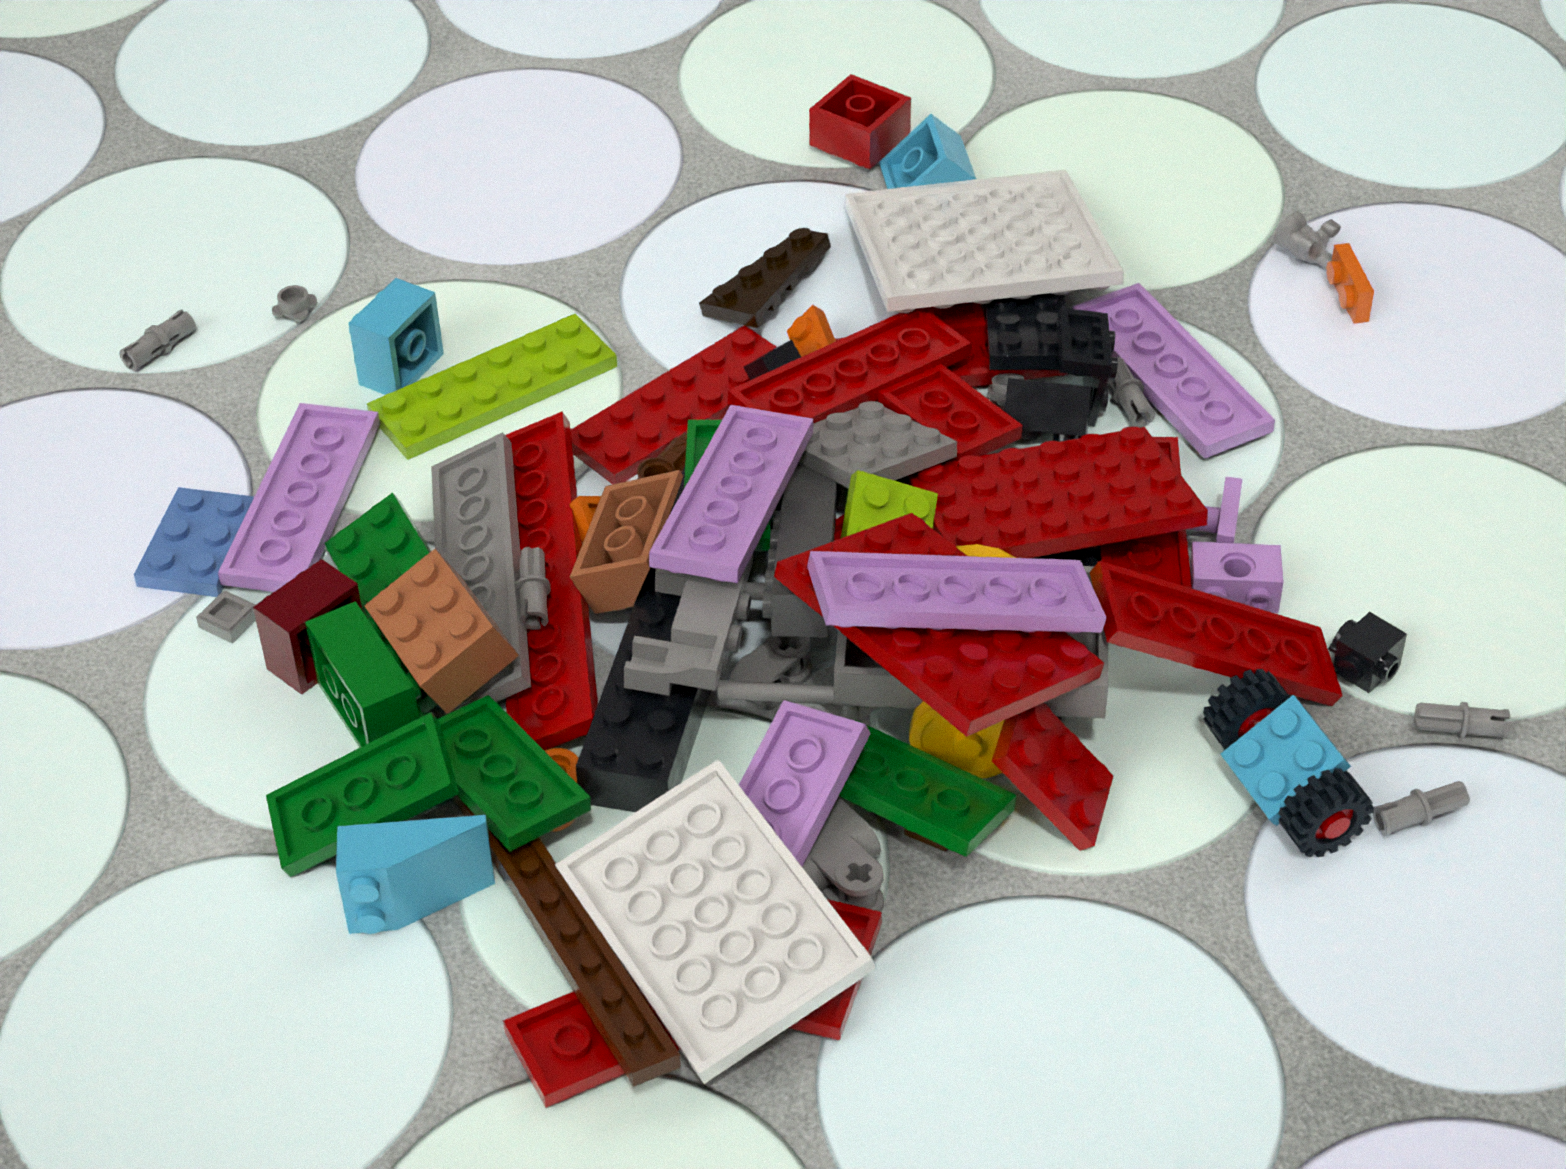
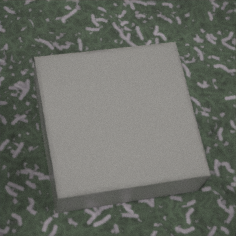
[196,590,256,644]

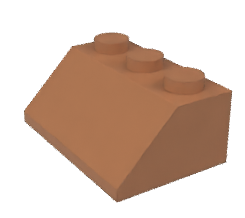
[570,470,683,614]

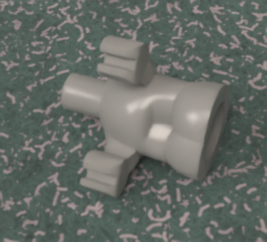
[1273,211,1341,270]

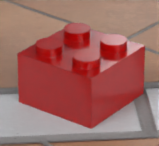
[809,74,911,170]

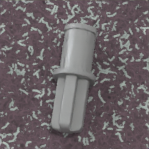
[1108,357,1155,427]
[515,547,551,630]
[1414,701,1510,739]
[1373,781,1470,836]

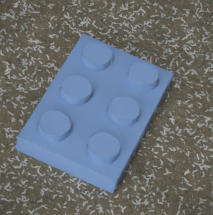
[134,487,254,597]

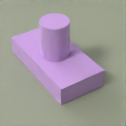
[1187,476,1243,543]

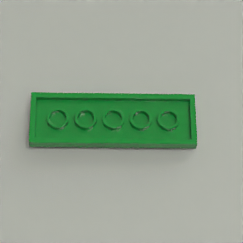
[324,492,438,714]

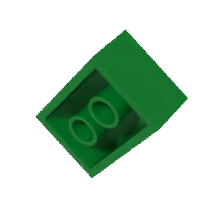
[305,601,424,748]

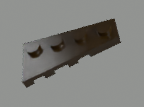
[699,228,831,328]

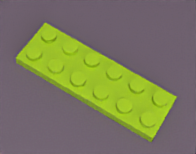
[366,313,617,460]

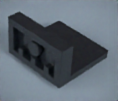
[1056,307,1118,427]

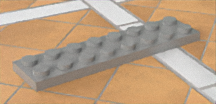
[431,432,531,715]

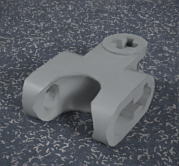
[802,796,884,912]

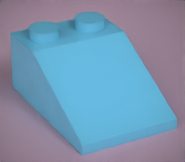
[336,815,495,934]

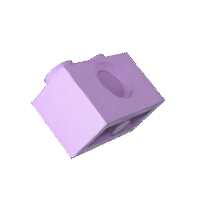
[1189,541,1284,613]

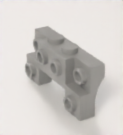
[624,554,753,696]

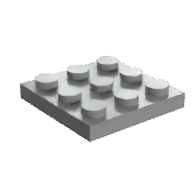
[798,401,957,488]

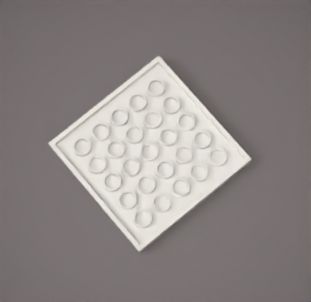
[845,169,1124,313]

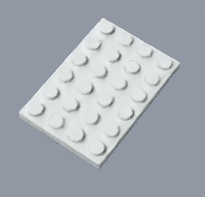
[555,759,876,1084]

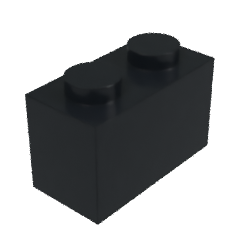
[1004,378,1093,442]

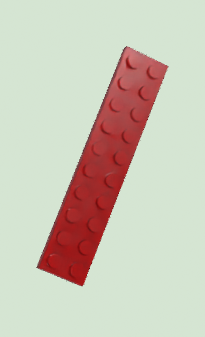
[506,411,598,751]

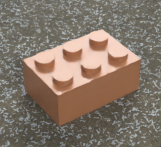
[364,549,519,714]

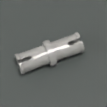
[119,309,196,372]

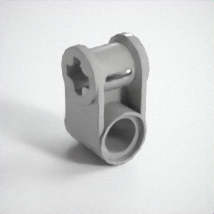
[730,636,812,711]

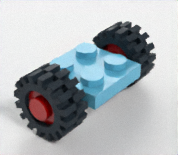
[1203,669,1374,857]

